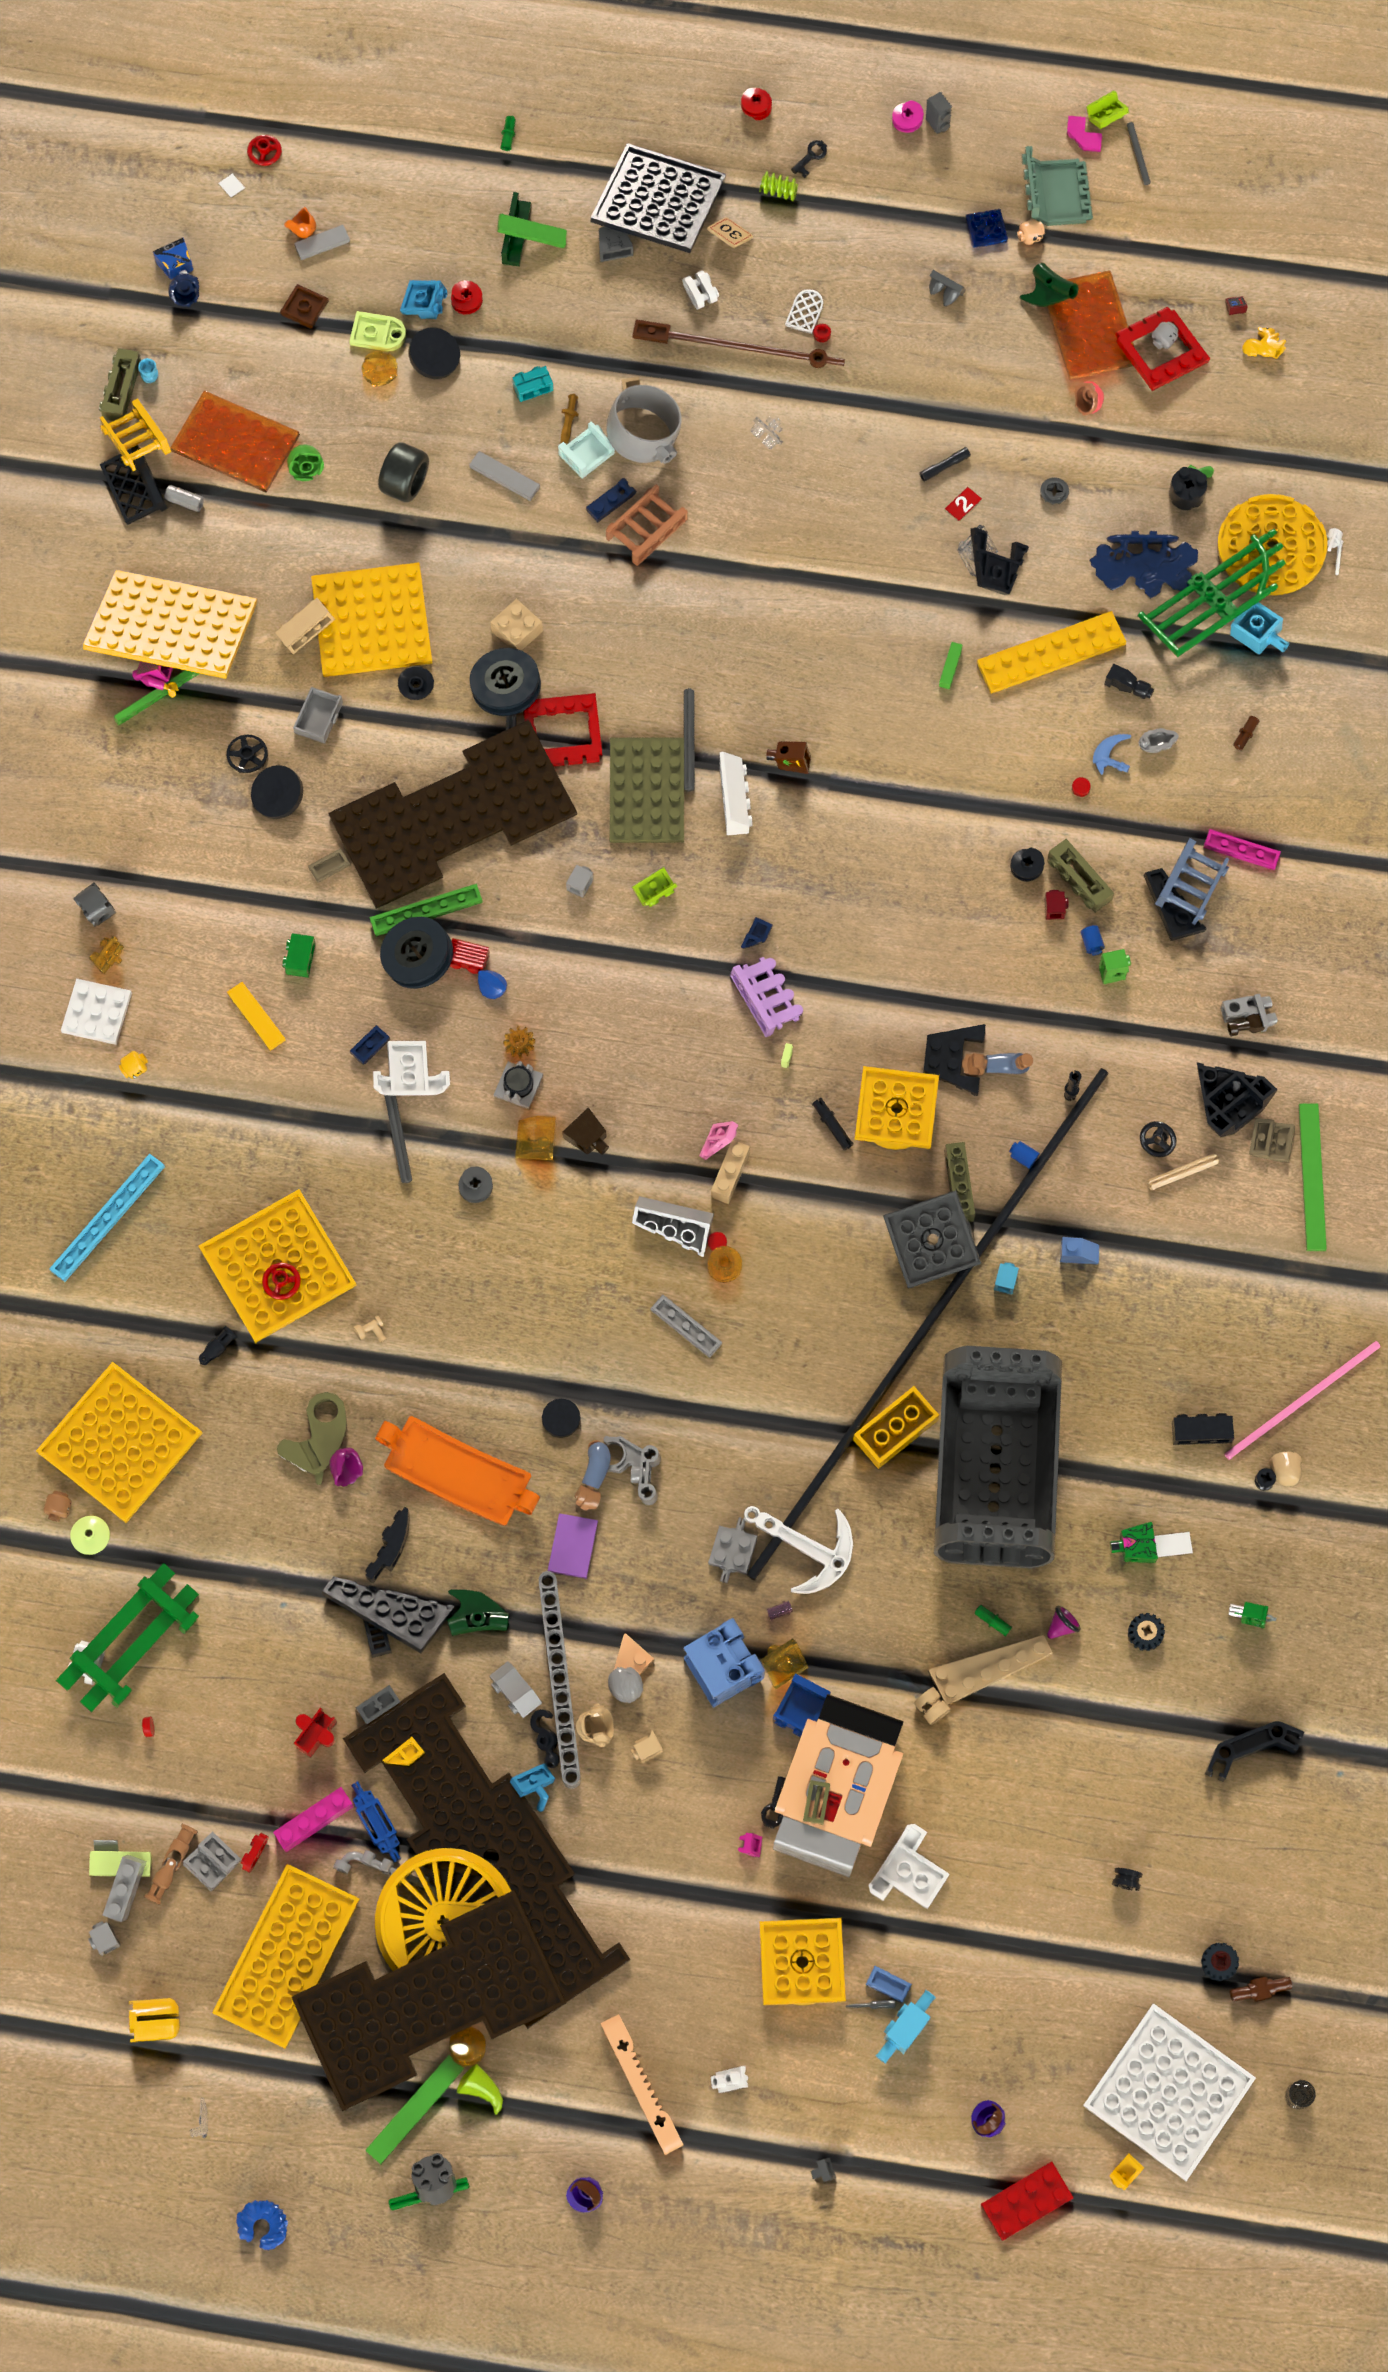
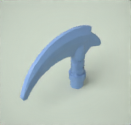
[1093,734,1131,774]

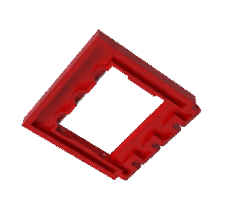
[1115,307,1211,391]
[524,693,603,767]

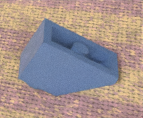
[1060,1237,1099,1264]

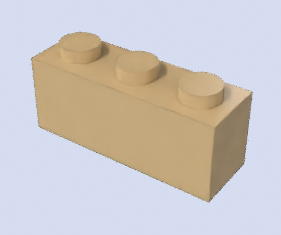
[275,598,335,655]
[711,1140,750,1204]

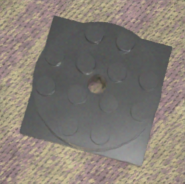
[883,1190,982,1289]

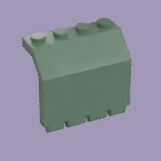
[1021,146,1093,226]

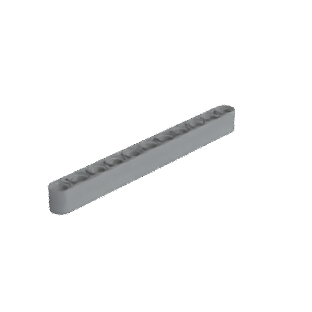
[539,1571,581,1789]

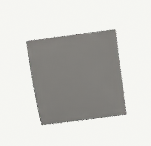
[182,1832,241,1891]

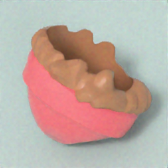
[1075,381,1104,416]

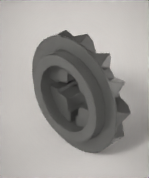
[1040,478,1069,505]

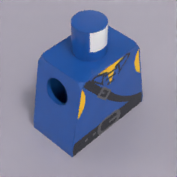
[153,238,193,280]

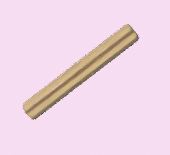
[1147,1153,1219,1190]

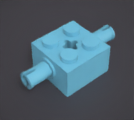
[1230,602,1290,655]
[876,1990,936,2064]

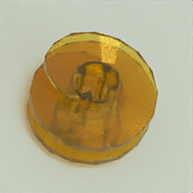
[708,1246,742,1283]
[449,2027,486,2066]

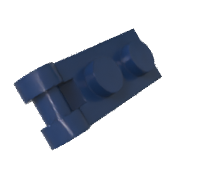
[586,478,637,523]

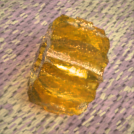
[503,1026,536,1059]

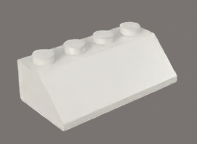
[720,752,752,835]

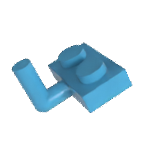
[510,1764,555,1812]

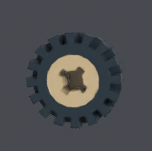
[1128,1613,1165,1651]

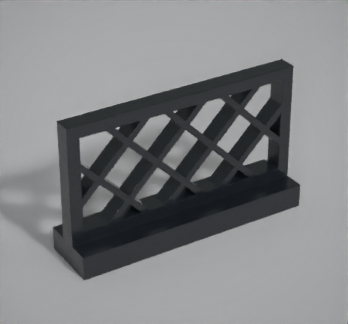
[100,445,168,525]

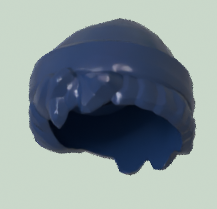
[168,273,200,307]

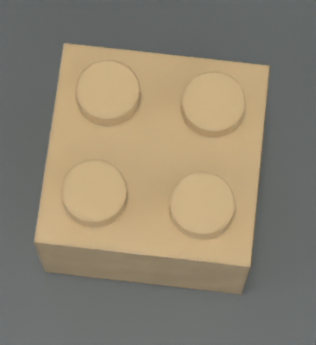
[490,598,543,651]

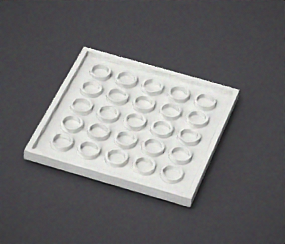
[1083,2003,1256,2181]

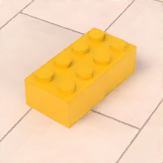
[853,1386,939,1469]

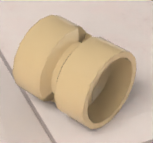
[914,1687,951,1725]

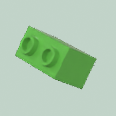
[1099,949,1131,984]

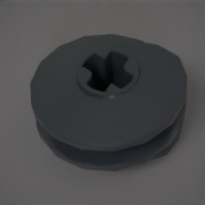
[1010,848,1045,882]

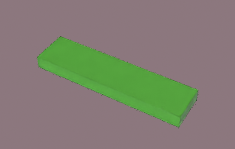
[497,213,567,248]

